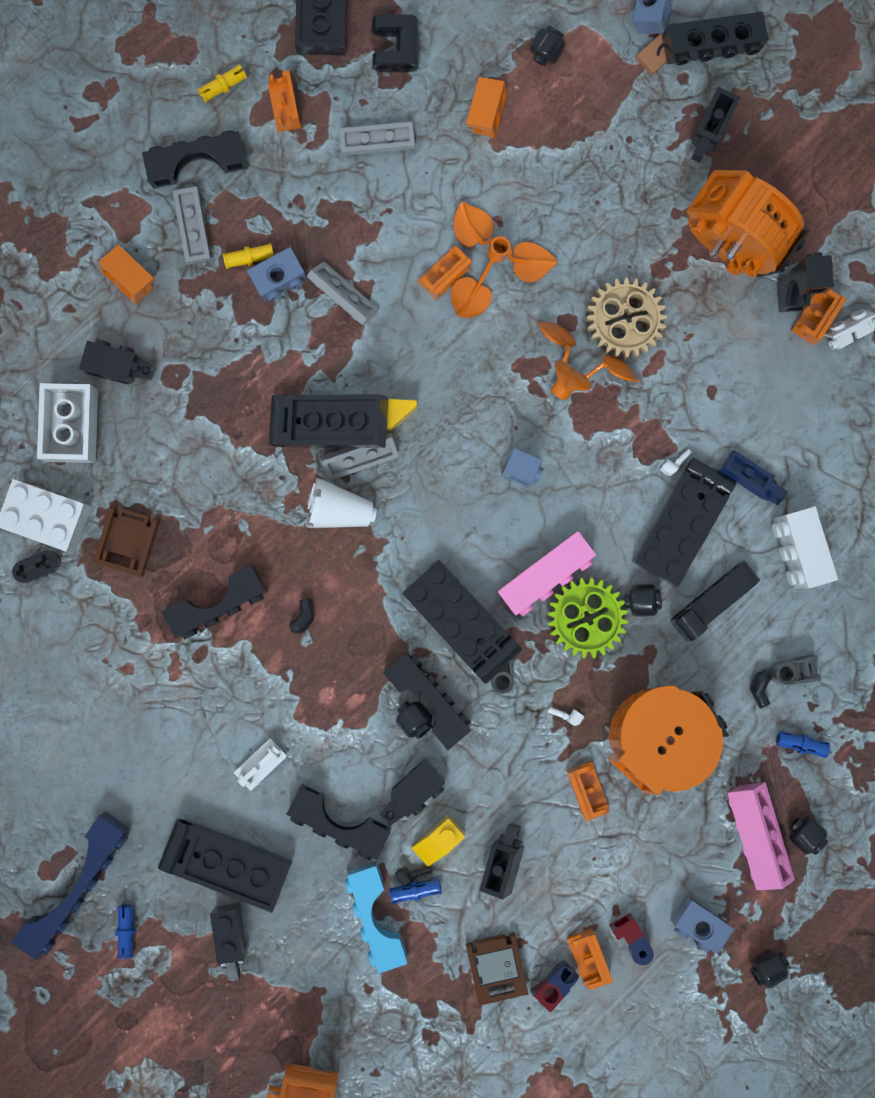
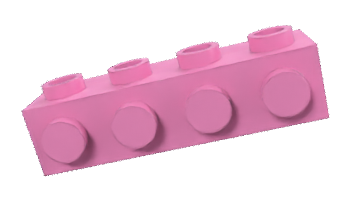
[497,531,596,616]
[727,782,795,890]

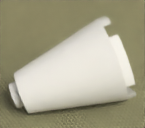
[306,478,377,528]

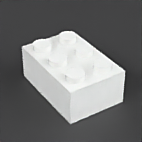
[37,383,98,463]
[0,479,92,553]
[772,506,838,589]

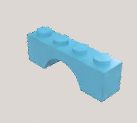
[345,861,408,974]

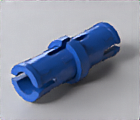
[776,730,830,758]
[389,878,442,904]
[115,904,136,959]

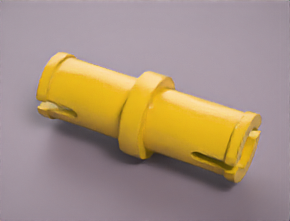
[197,64,247,103]
[223,243,274,269]

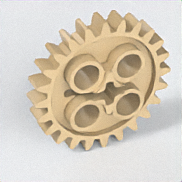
[586,277,667,359]

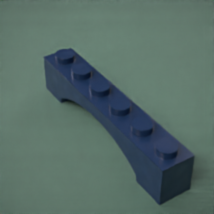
[11,811,130,960]

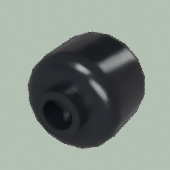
[529,25,566,67]
[625,584,662,617]
[396,701,433,739]
[789,817,828,855]
[750,949,790,989]

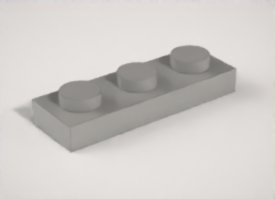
[339,121,415,156]
[173,186,212,265]
[307,262,379,325]
[320,432,399,481]

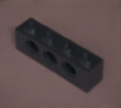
[662,11,769,66]

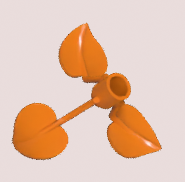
[450,201,557,318]
[537,321,639,400]

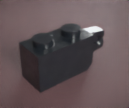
[691,86,741,163]
[79,339,156,385]
[381,758,445,825]
[479,823,525,900]
[210,903,246,981]

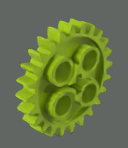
[547,578,628,658]

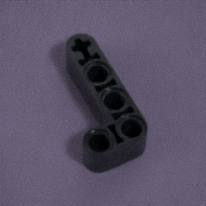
[670,560,760,642]

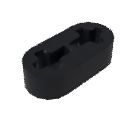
[12,551,61,583]

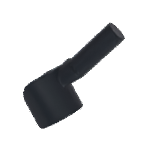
[395,866,432,884]

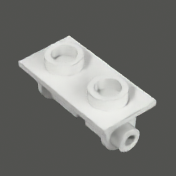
[824,309,875,350]
[234,738,287,791]

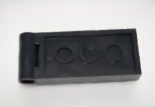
[295,0,347,55]
[269,394,388,448]
[632,457,737,587]
[402,560,523,685]
[158,819,293,913]

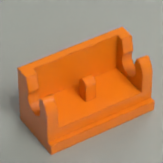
[268,70,301,133]
[466,77,508,138]
[98,245,154,305]
[417,246,472,301]
[791,289,847,345]
[566,761,610,821]
[567,928,613,990]

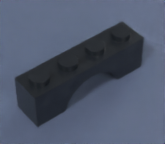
[142,131,248,189]
[777,252,834,312]
[161,565,268,640]
[383,653,471,750]
[286,784,391,860]

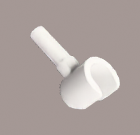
[660,449,692,476]
[548,707,584,726]

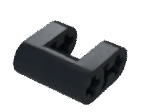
[372,15,419,72]

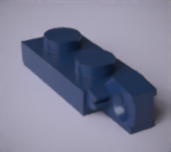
[719,450,788,505]

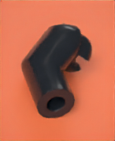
[289,598,314,634]
[749,670,772,709]

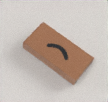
[635,23,689,76]

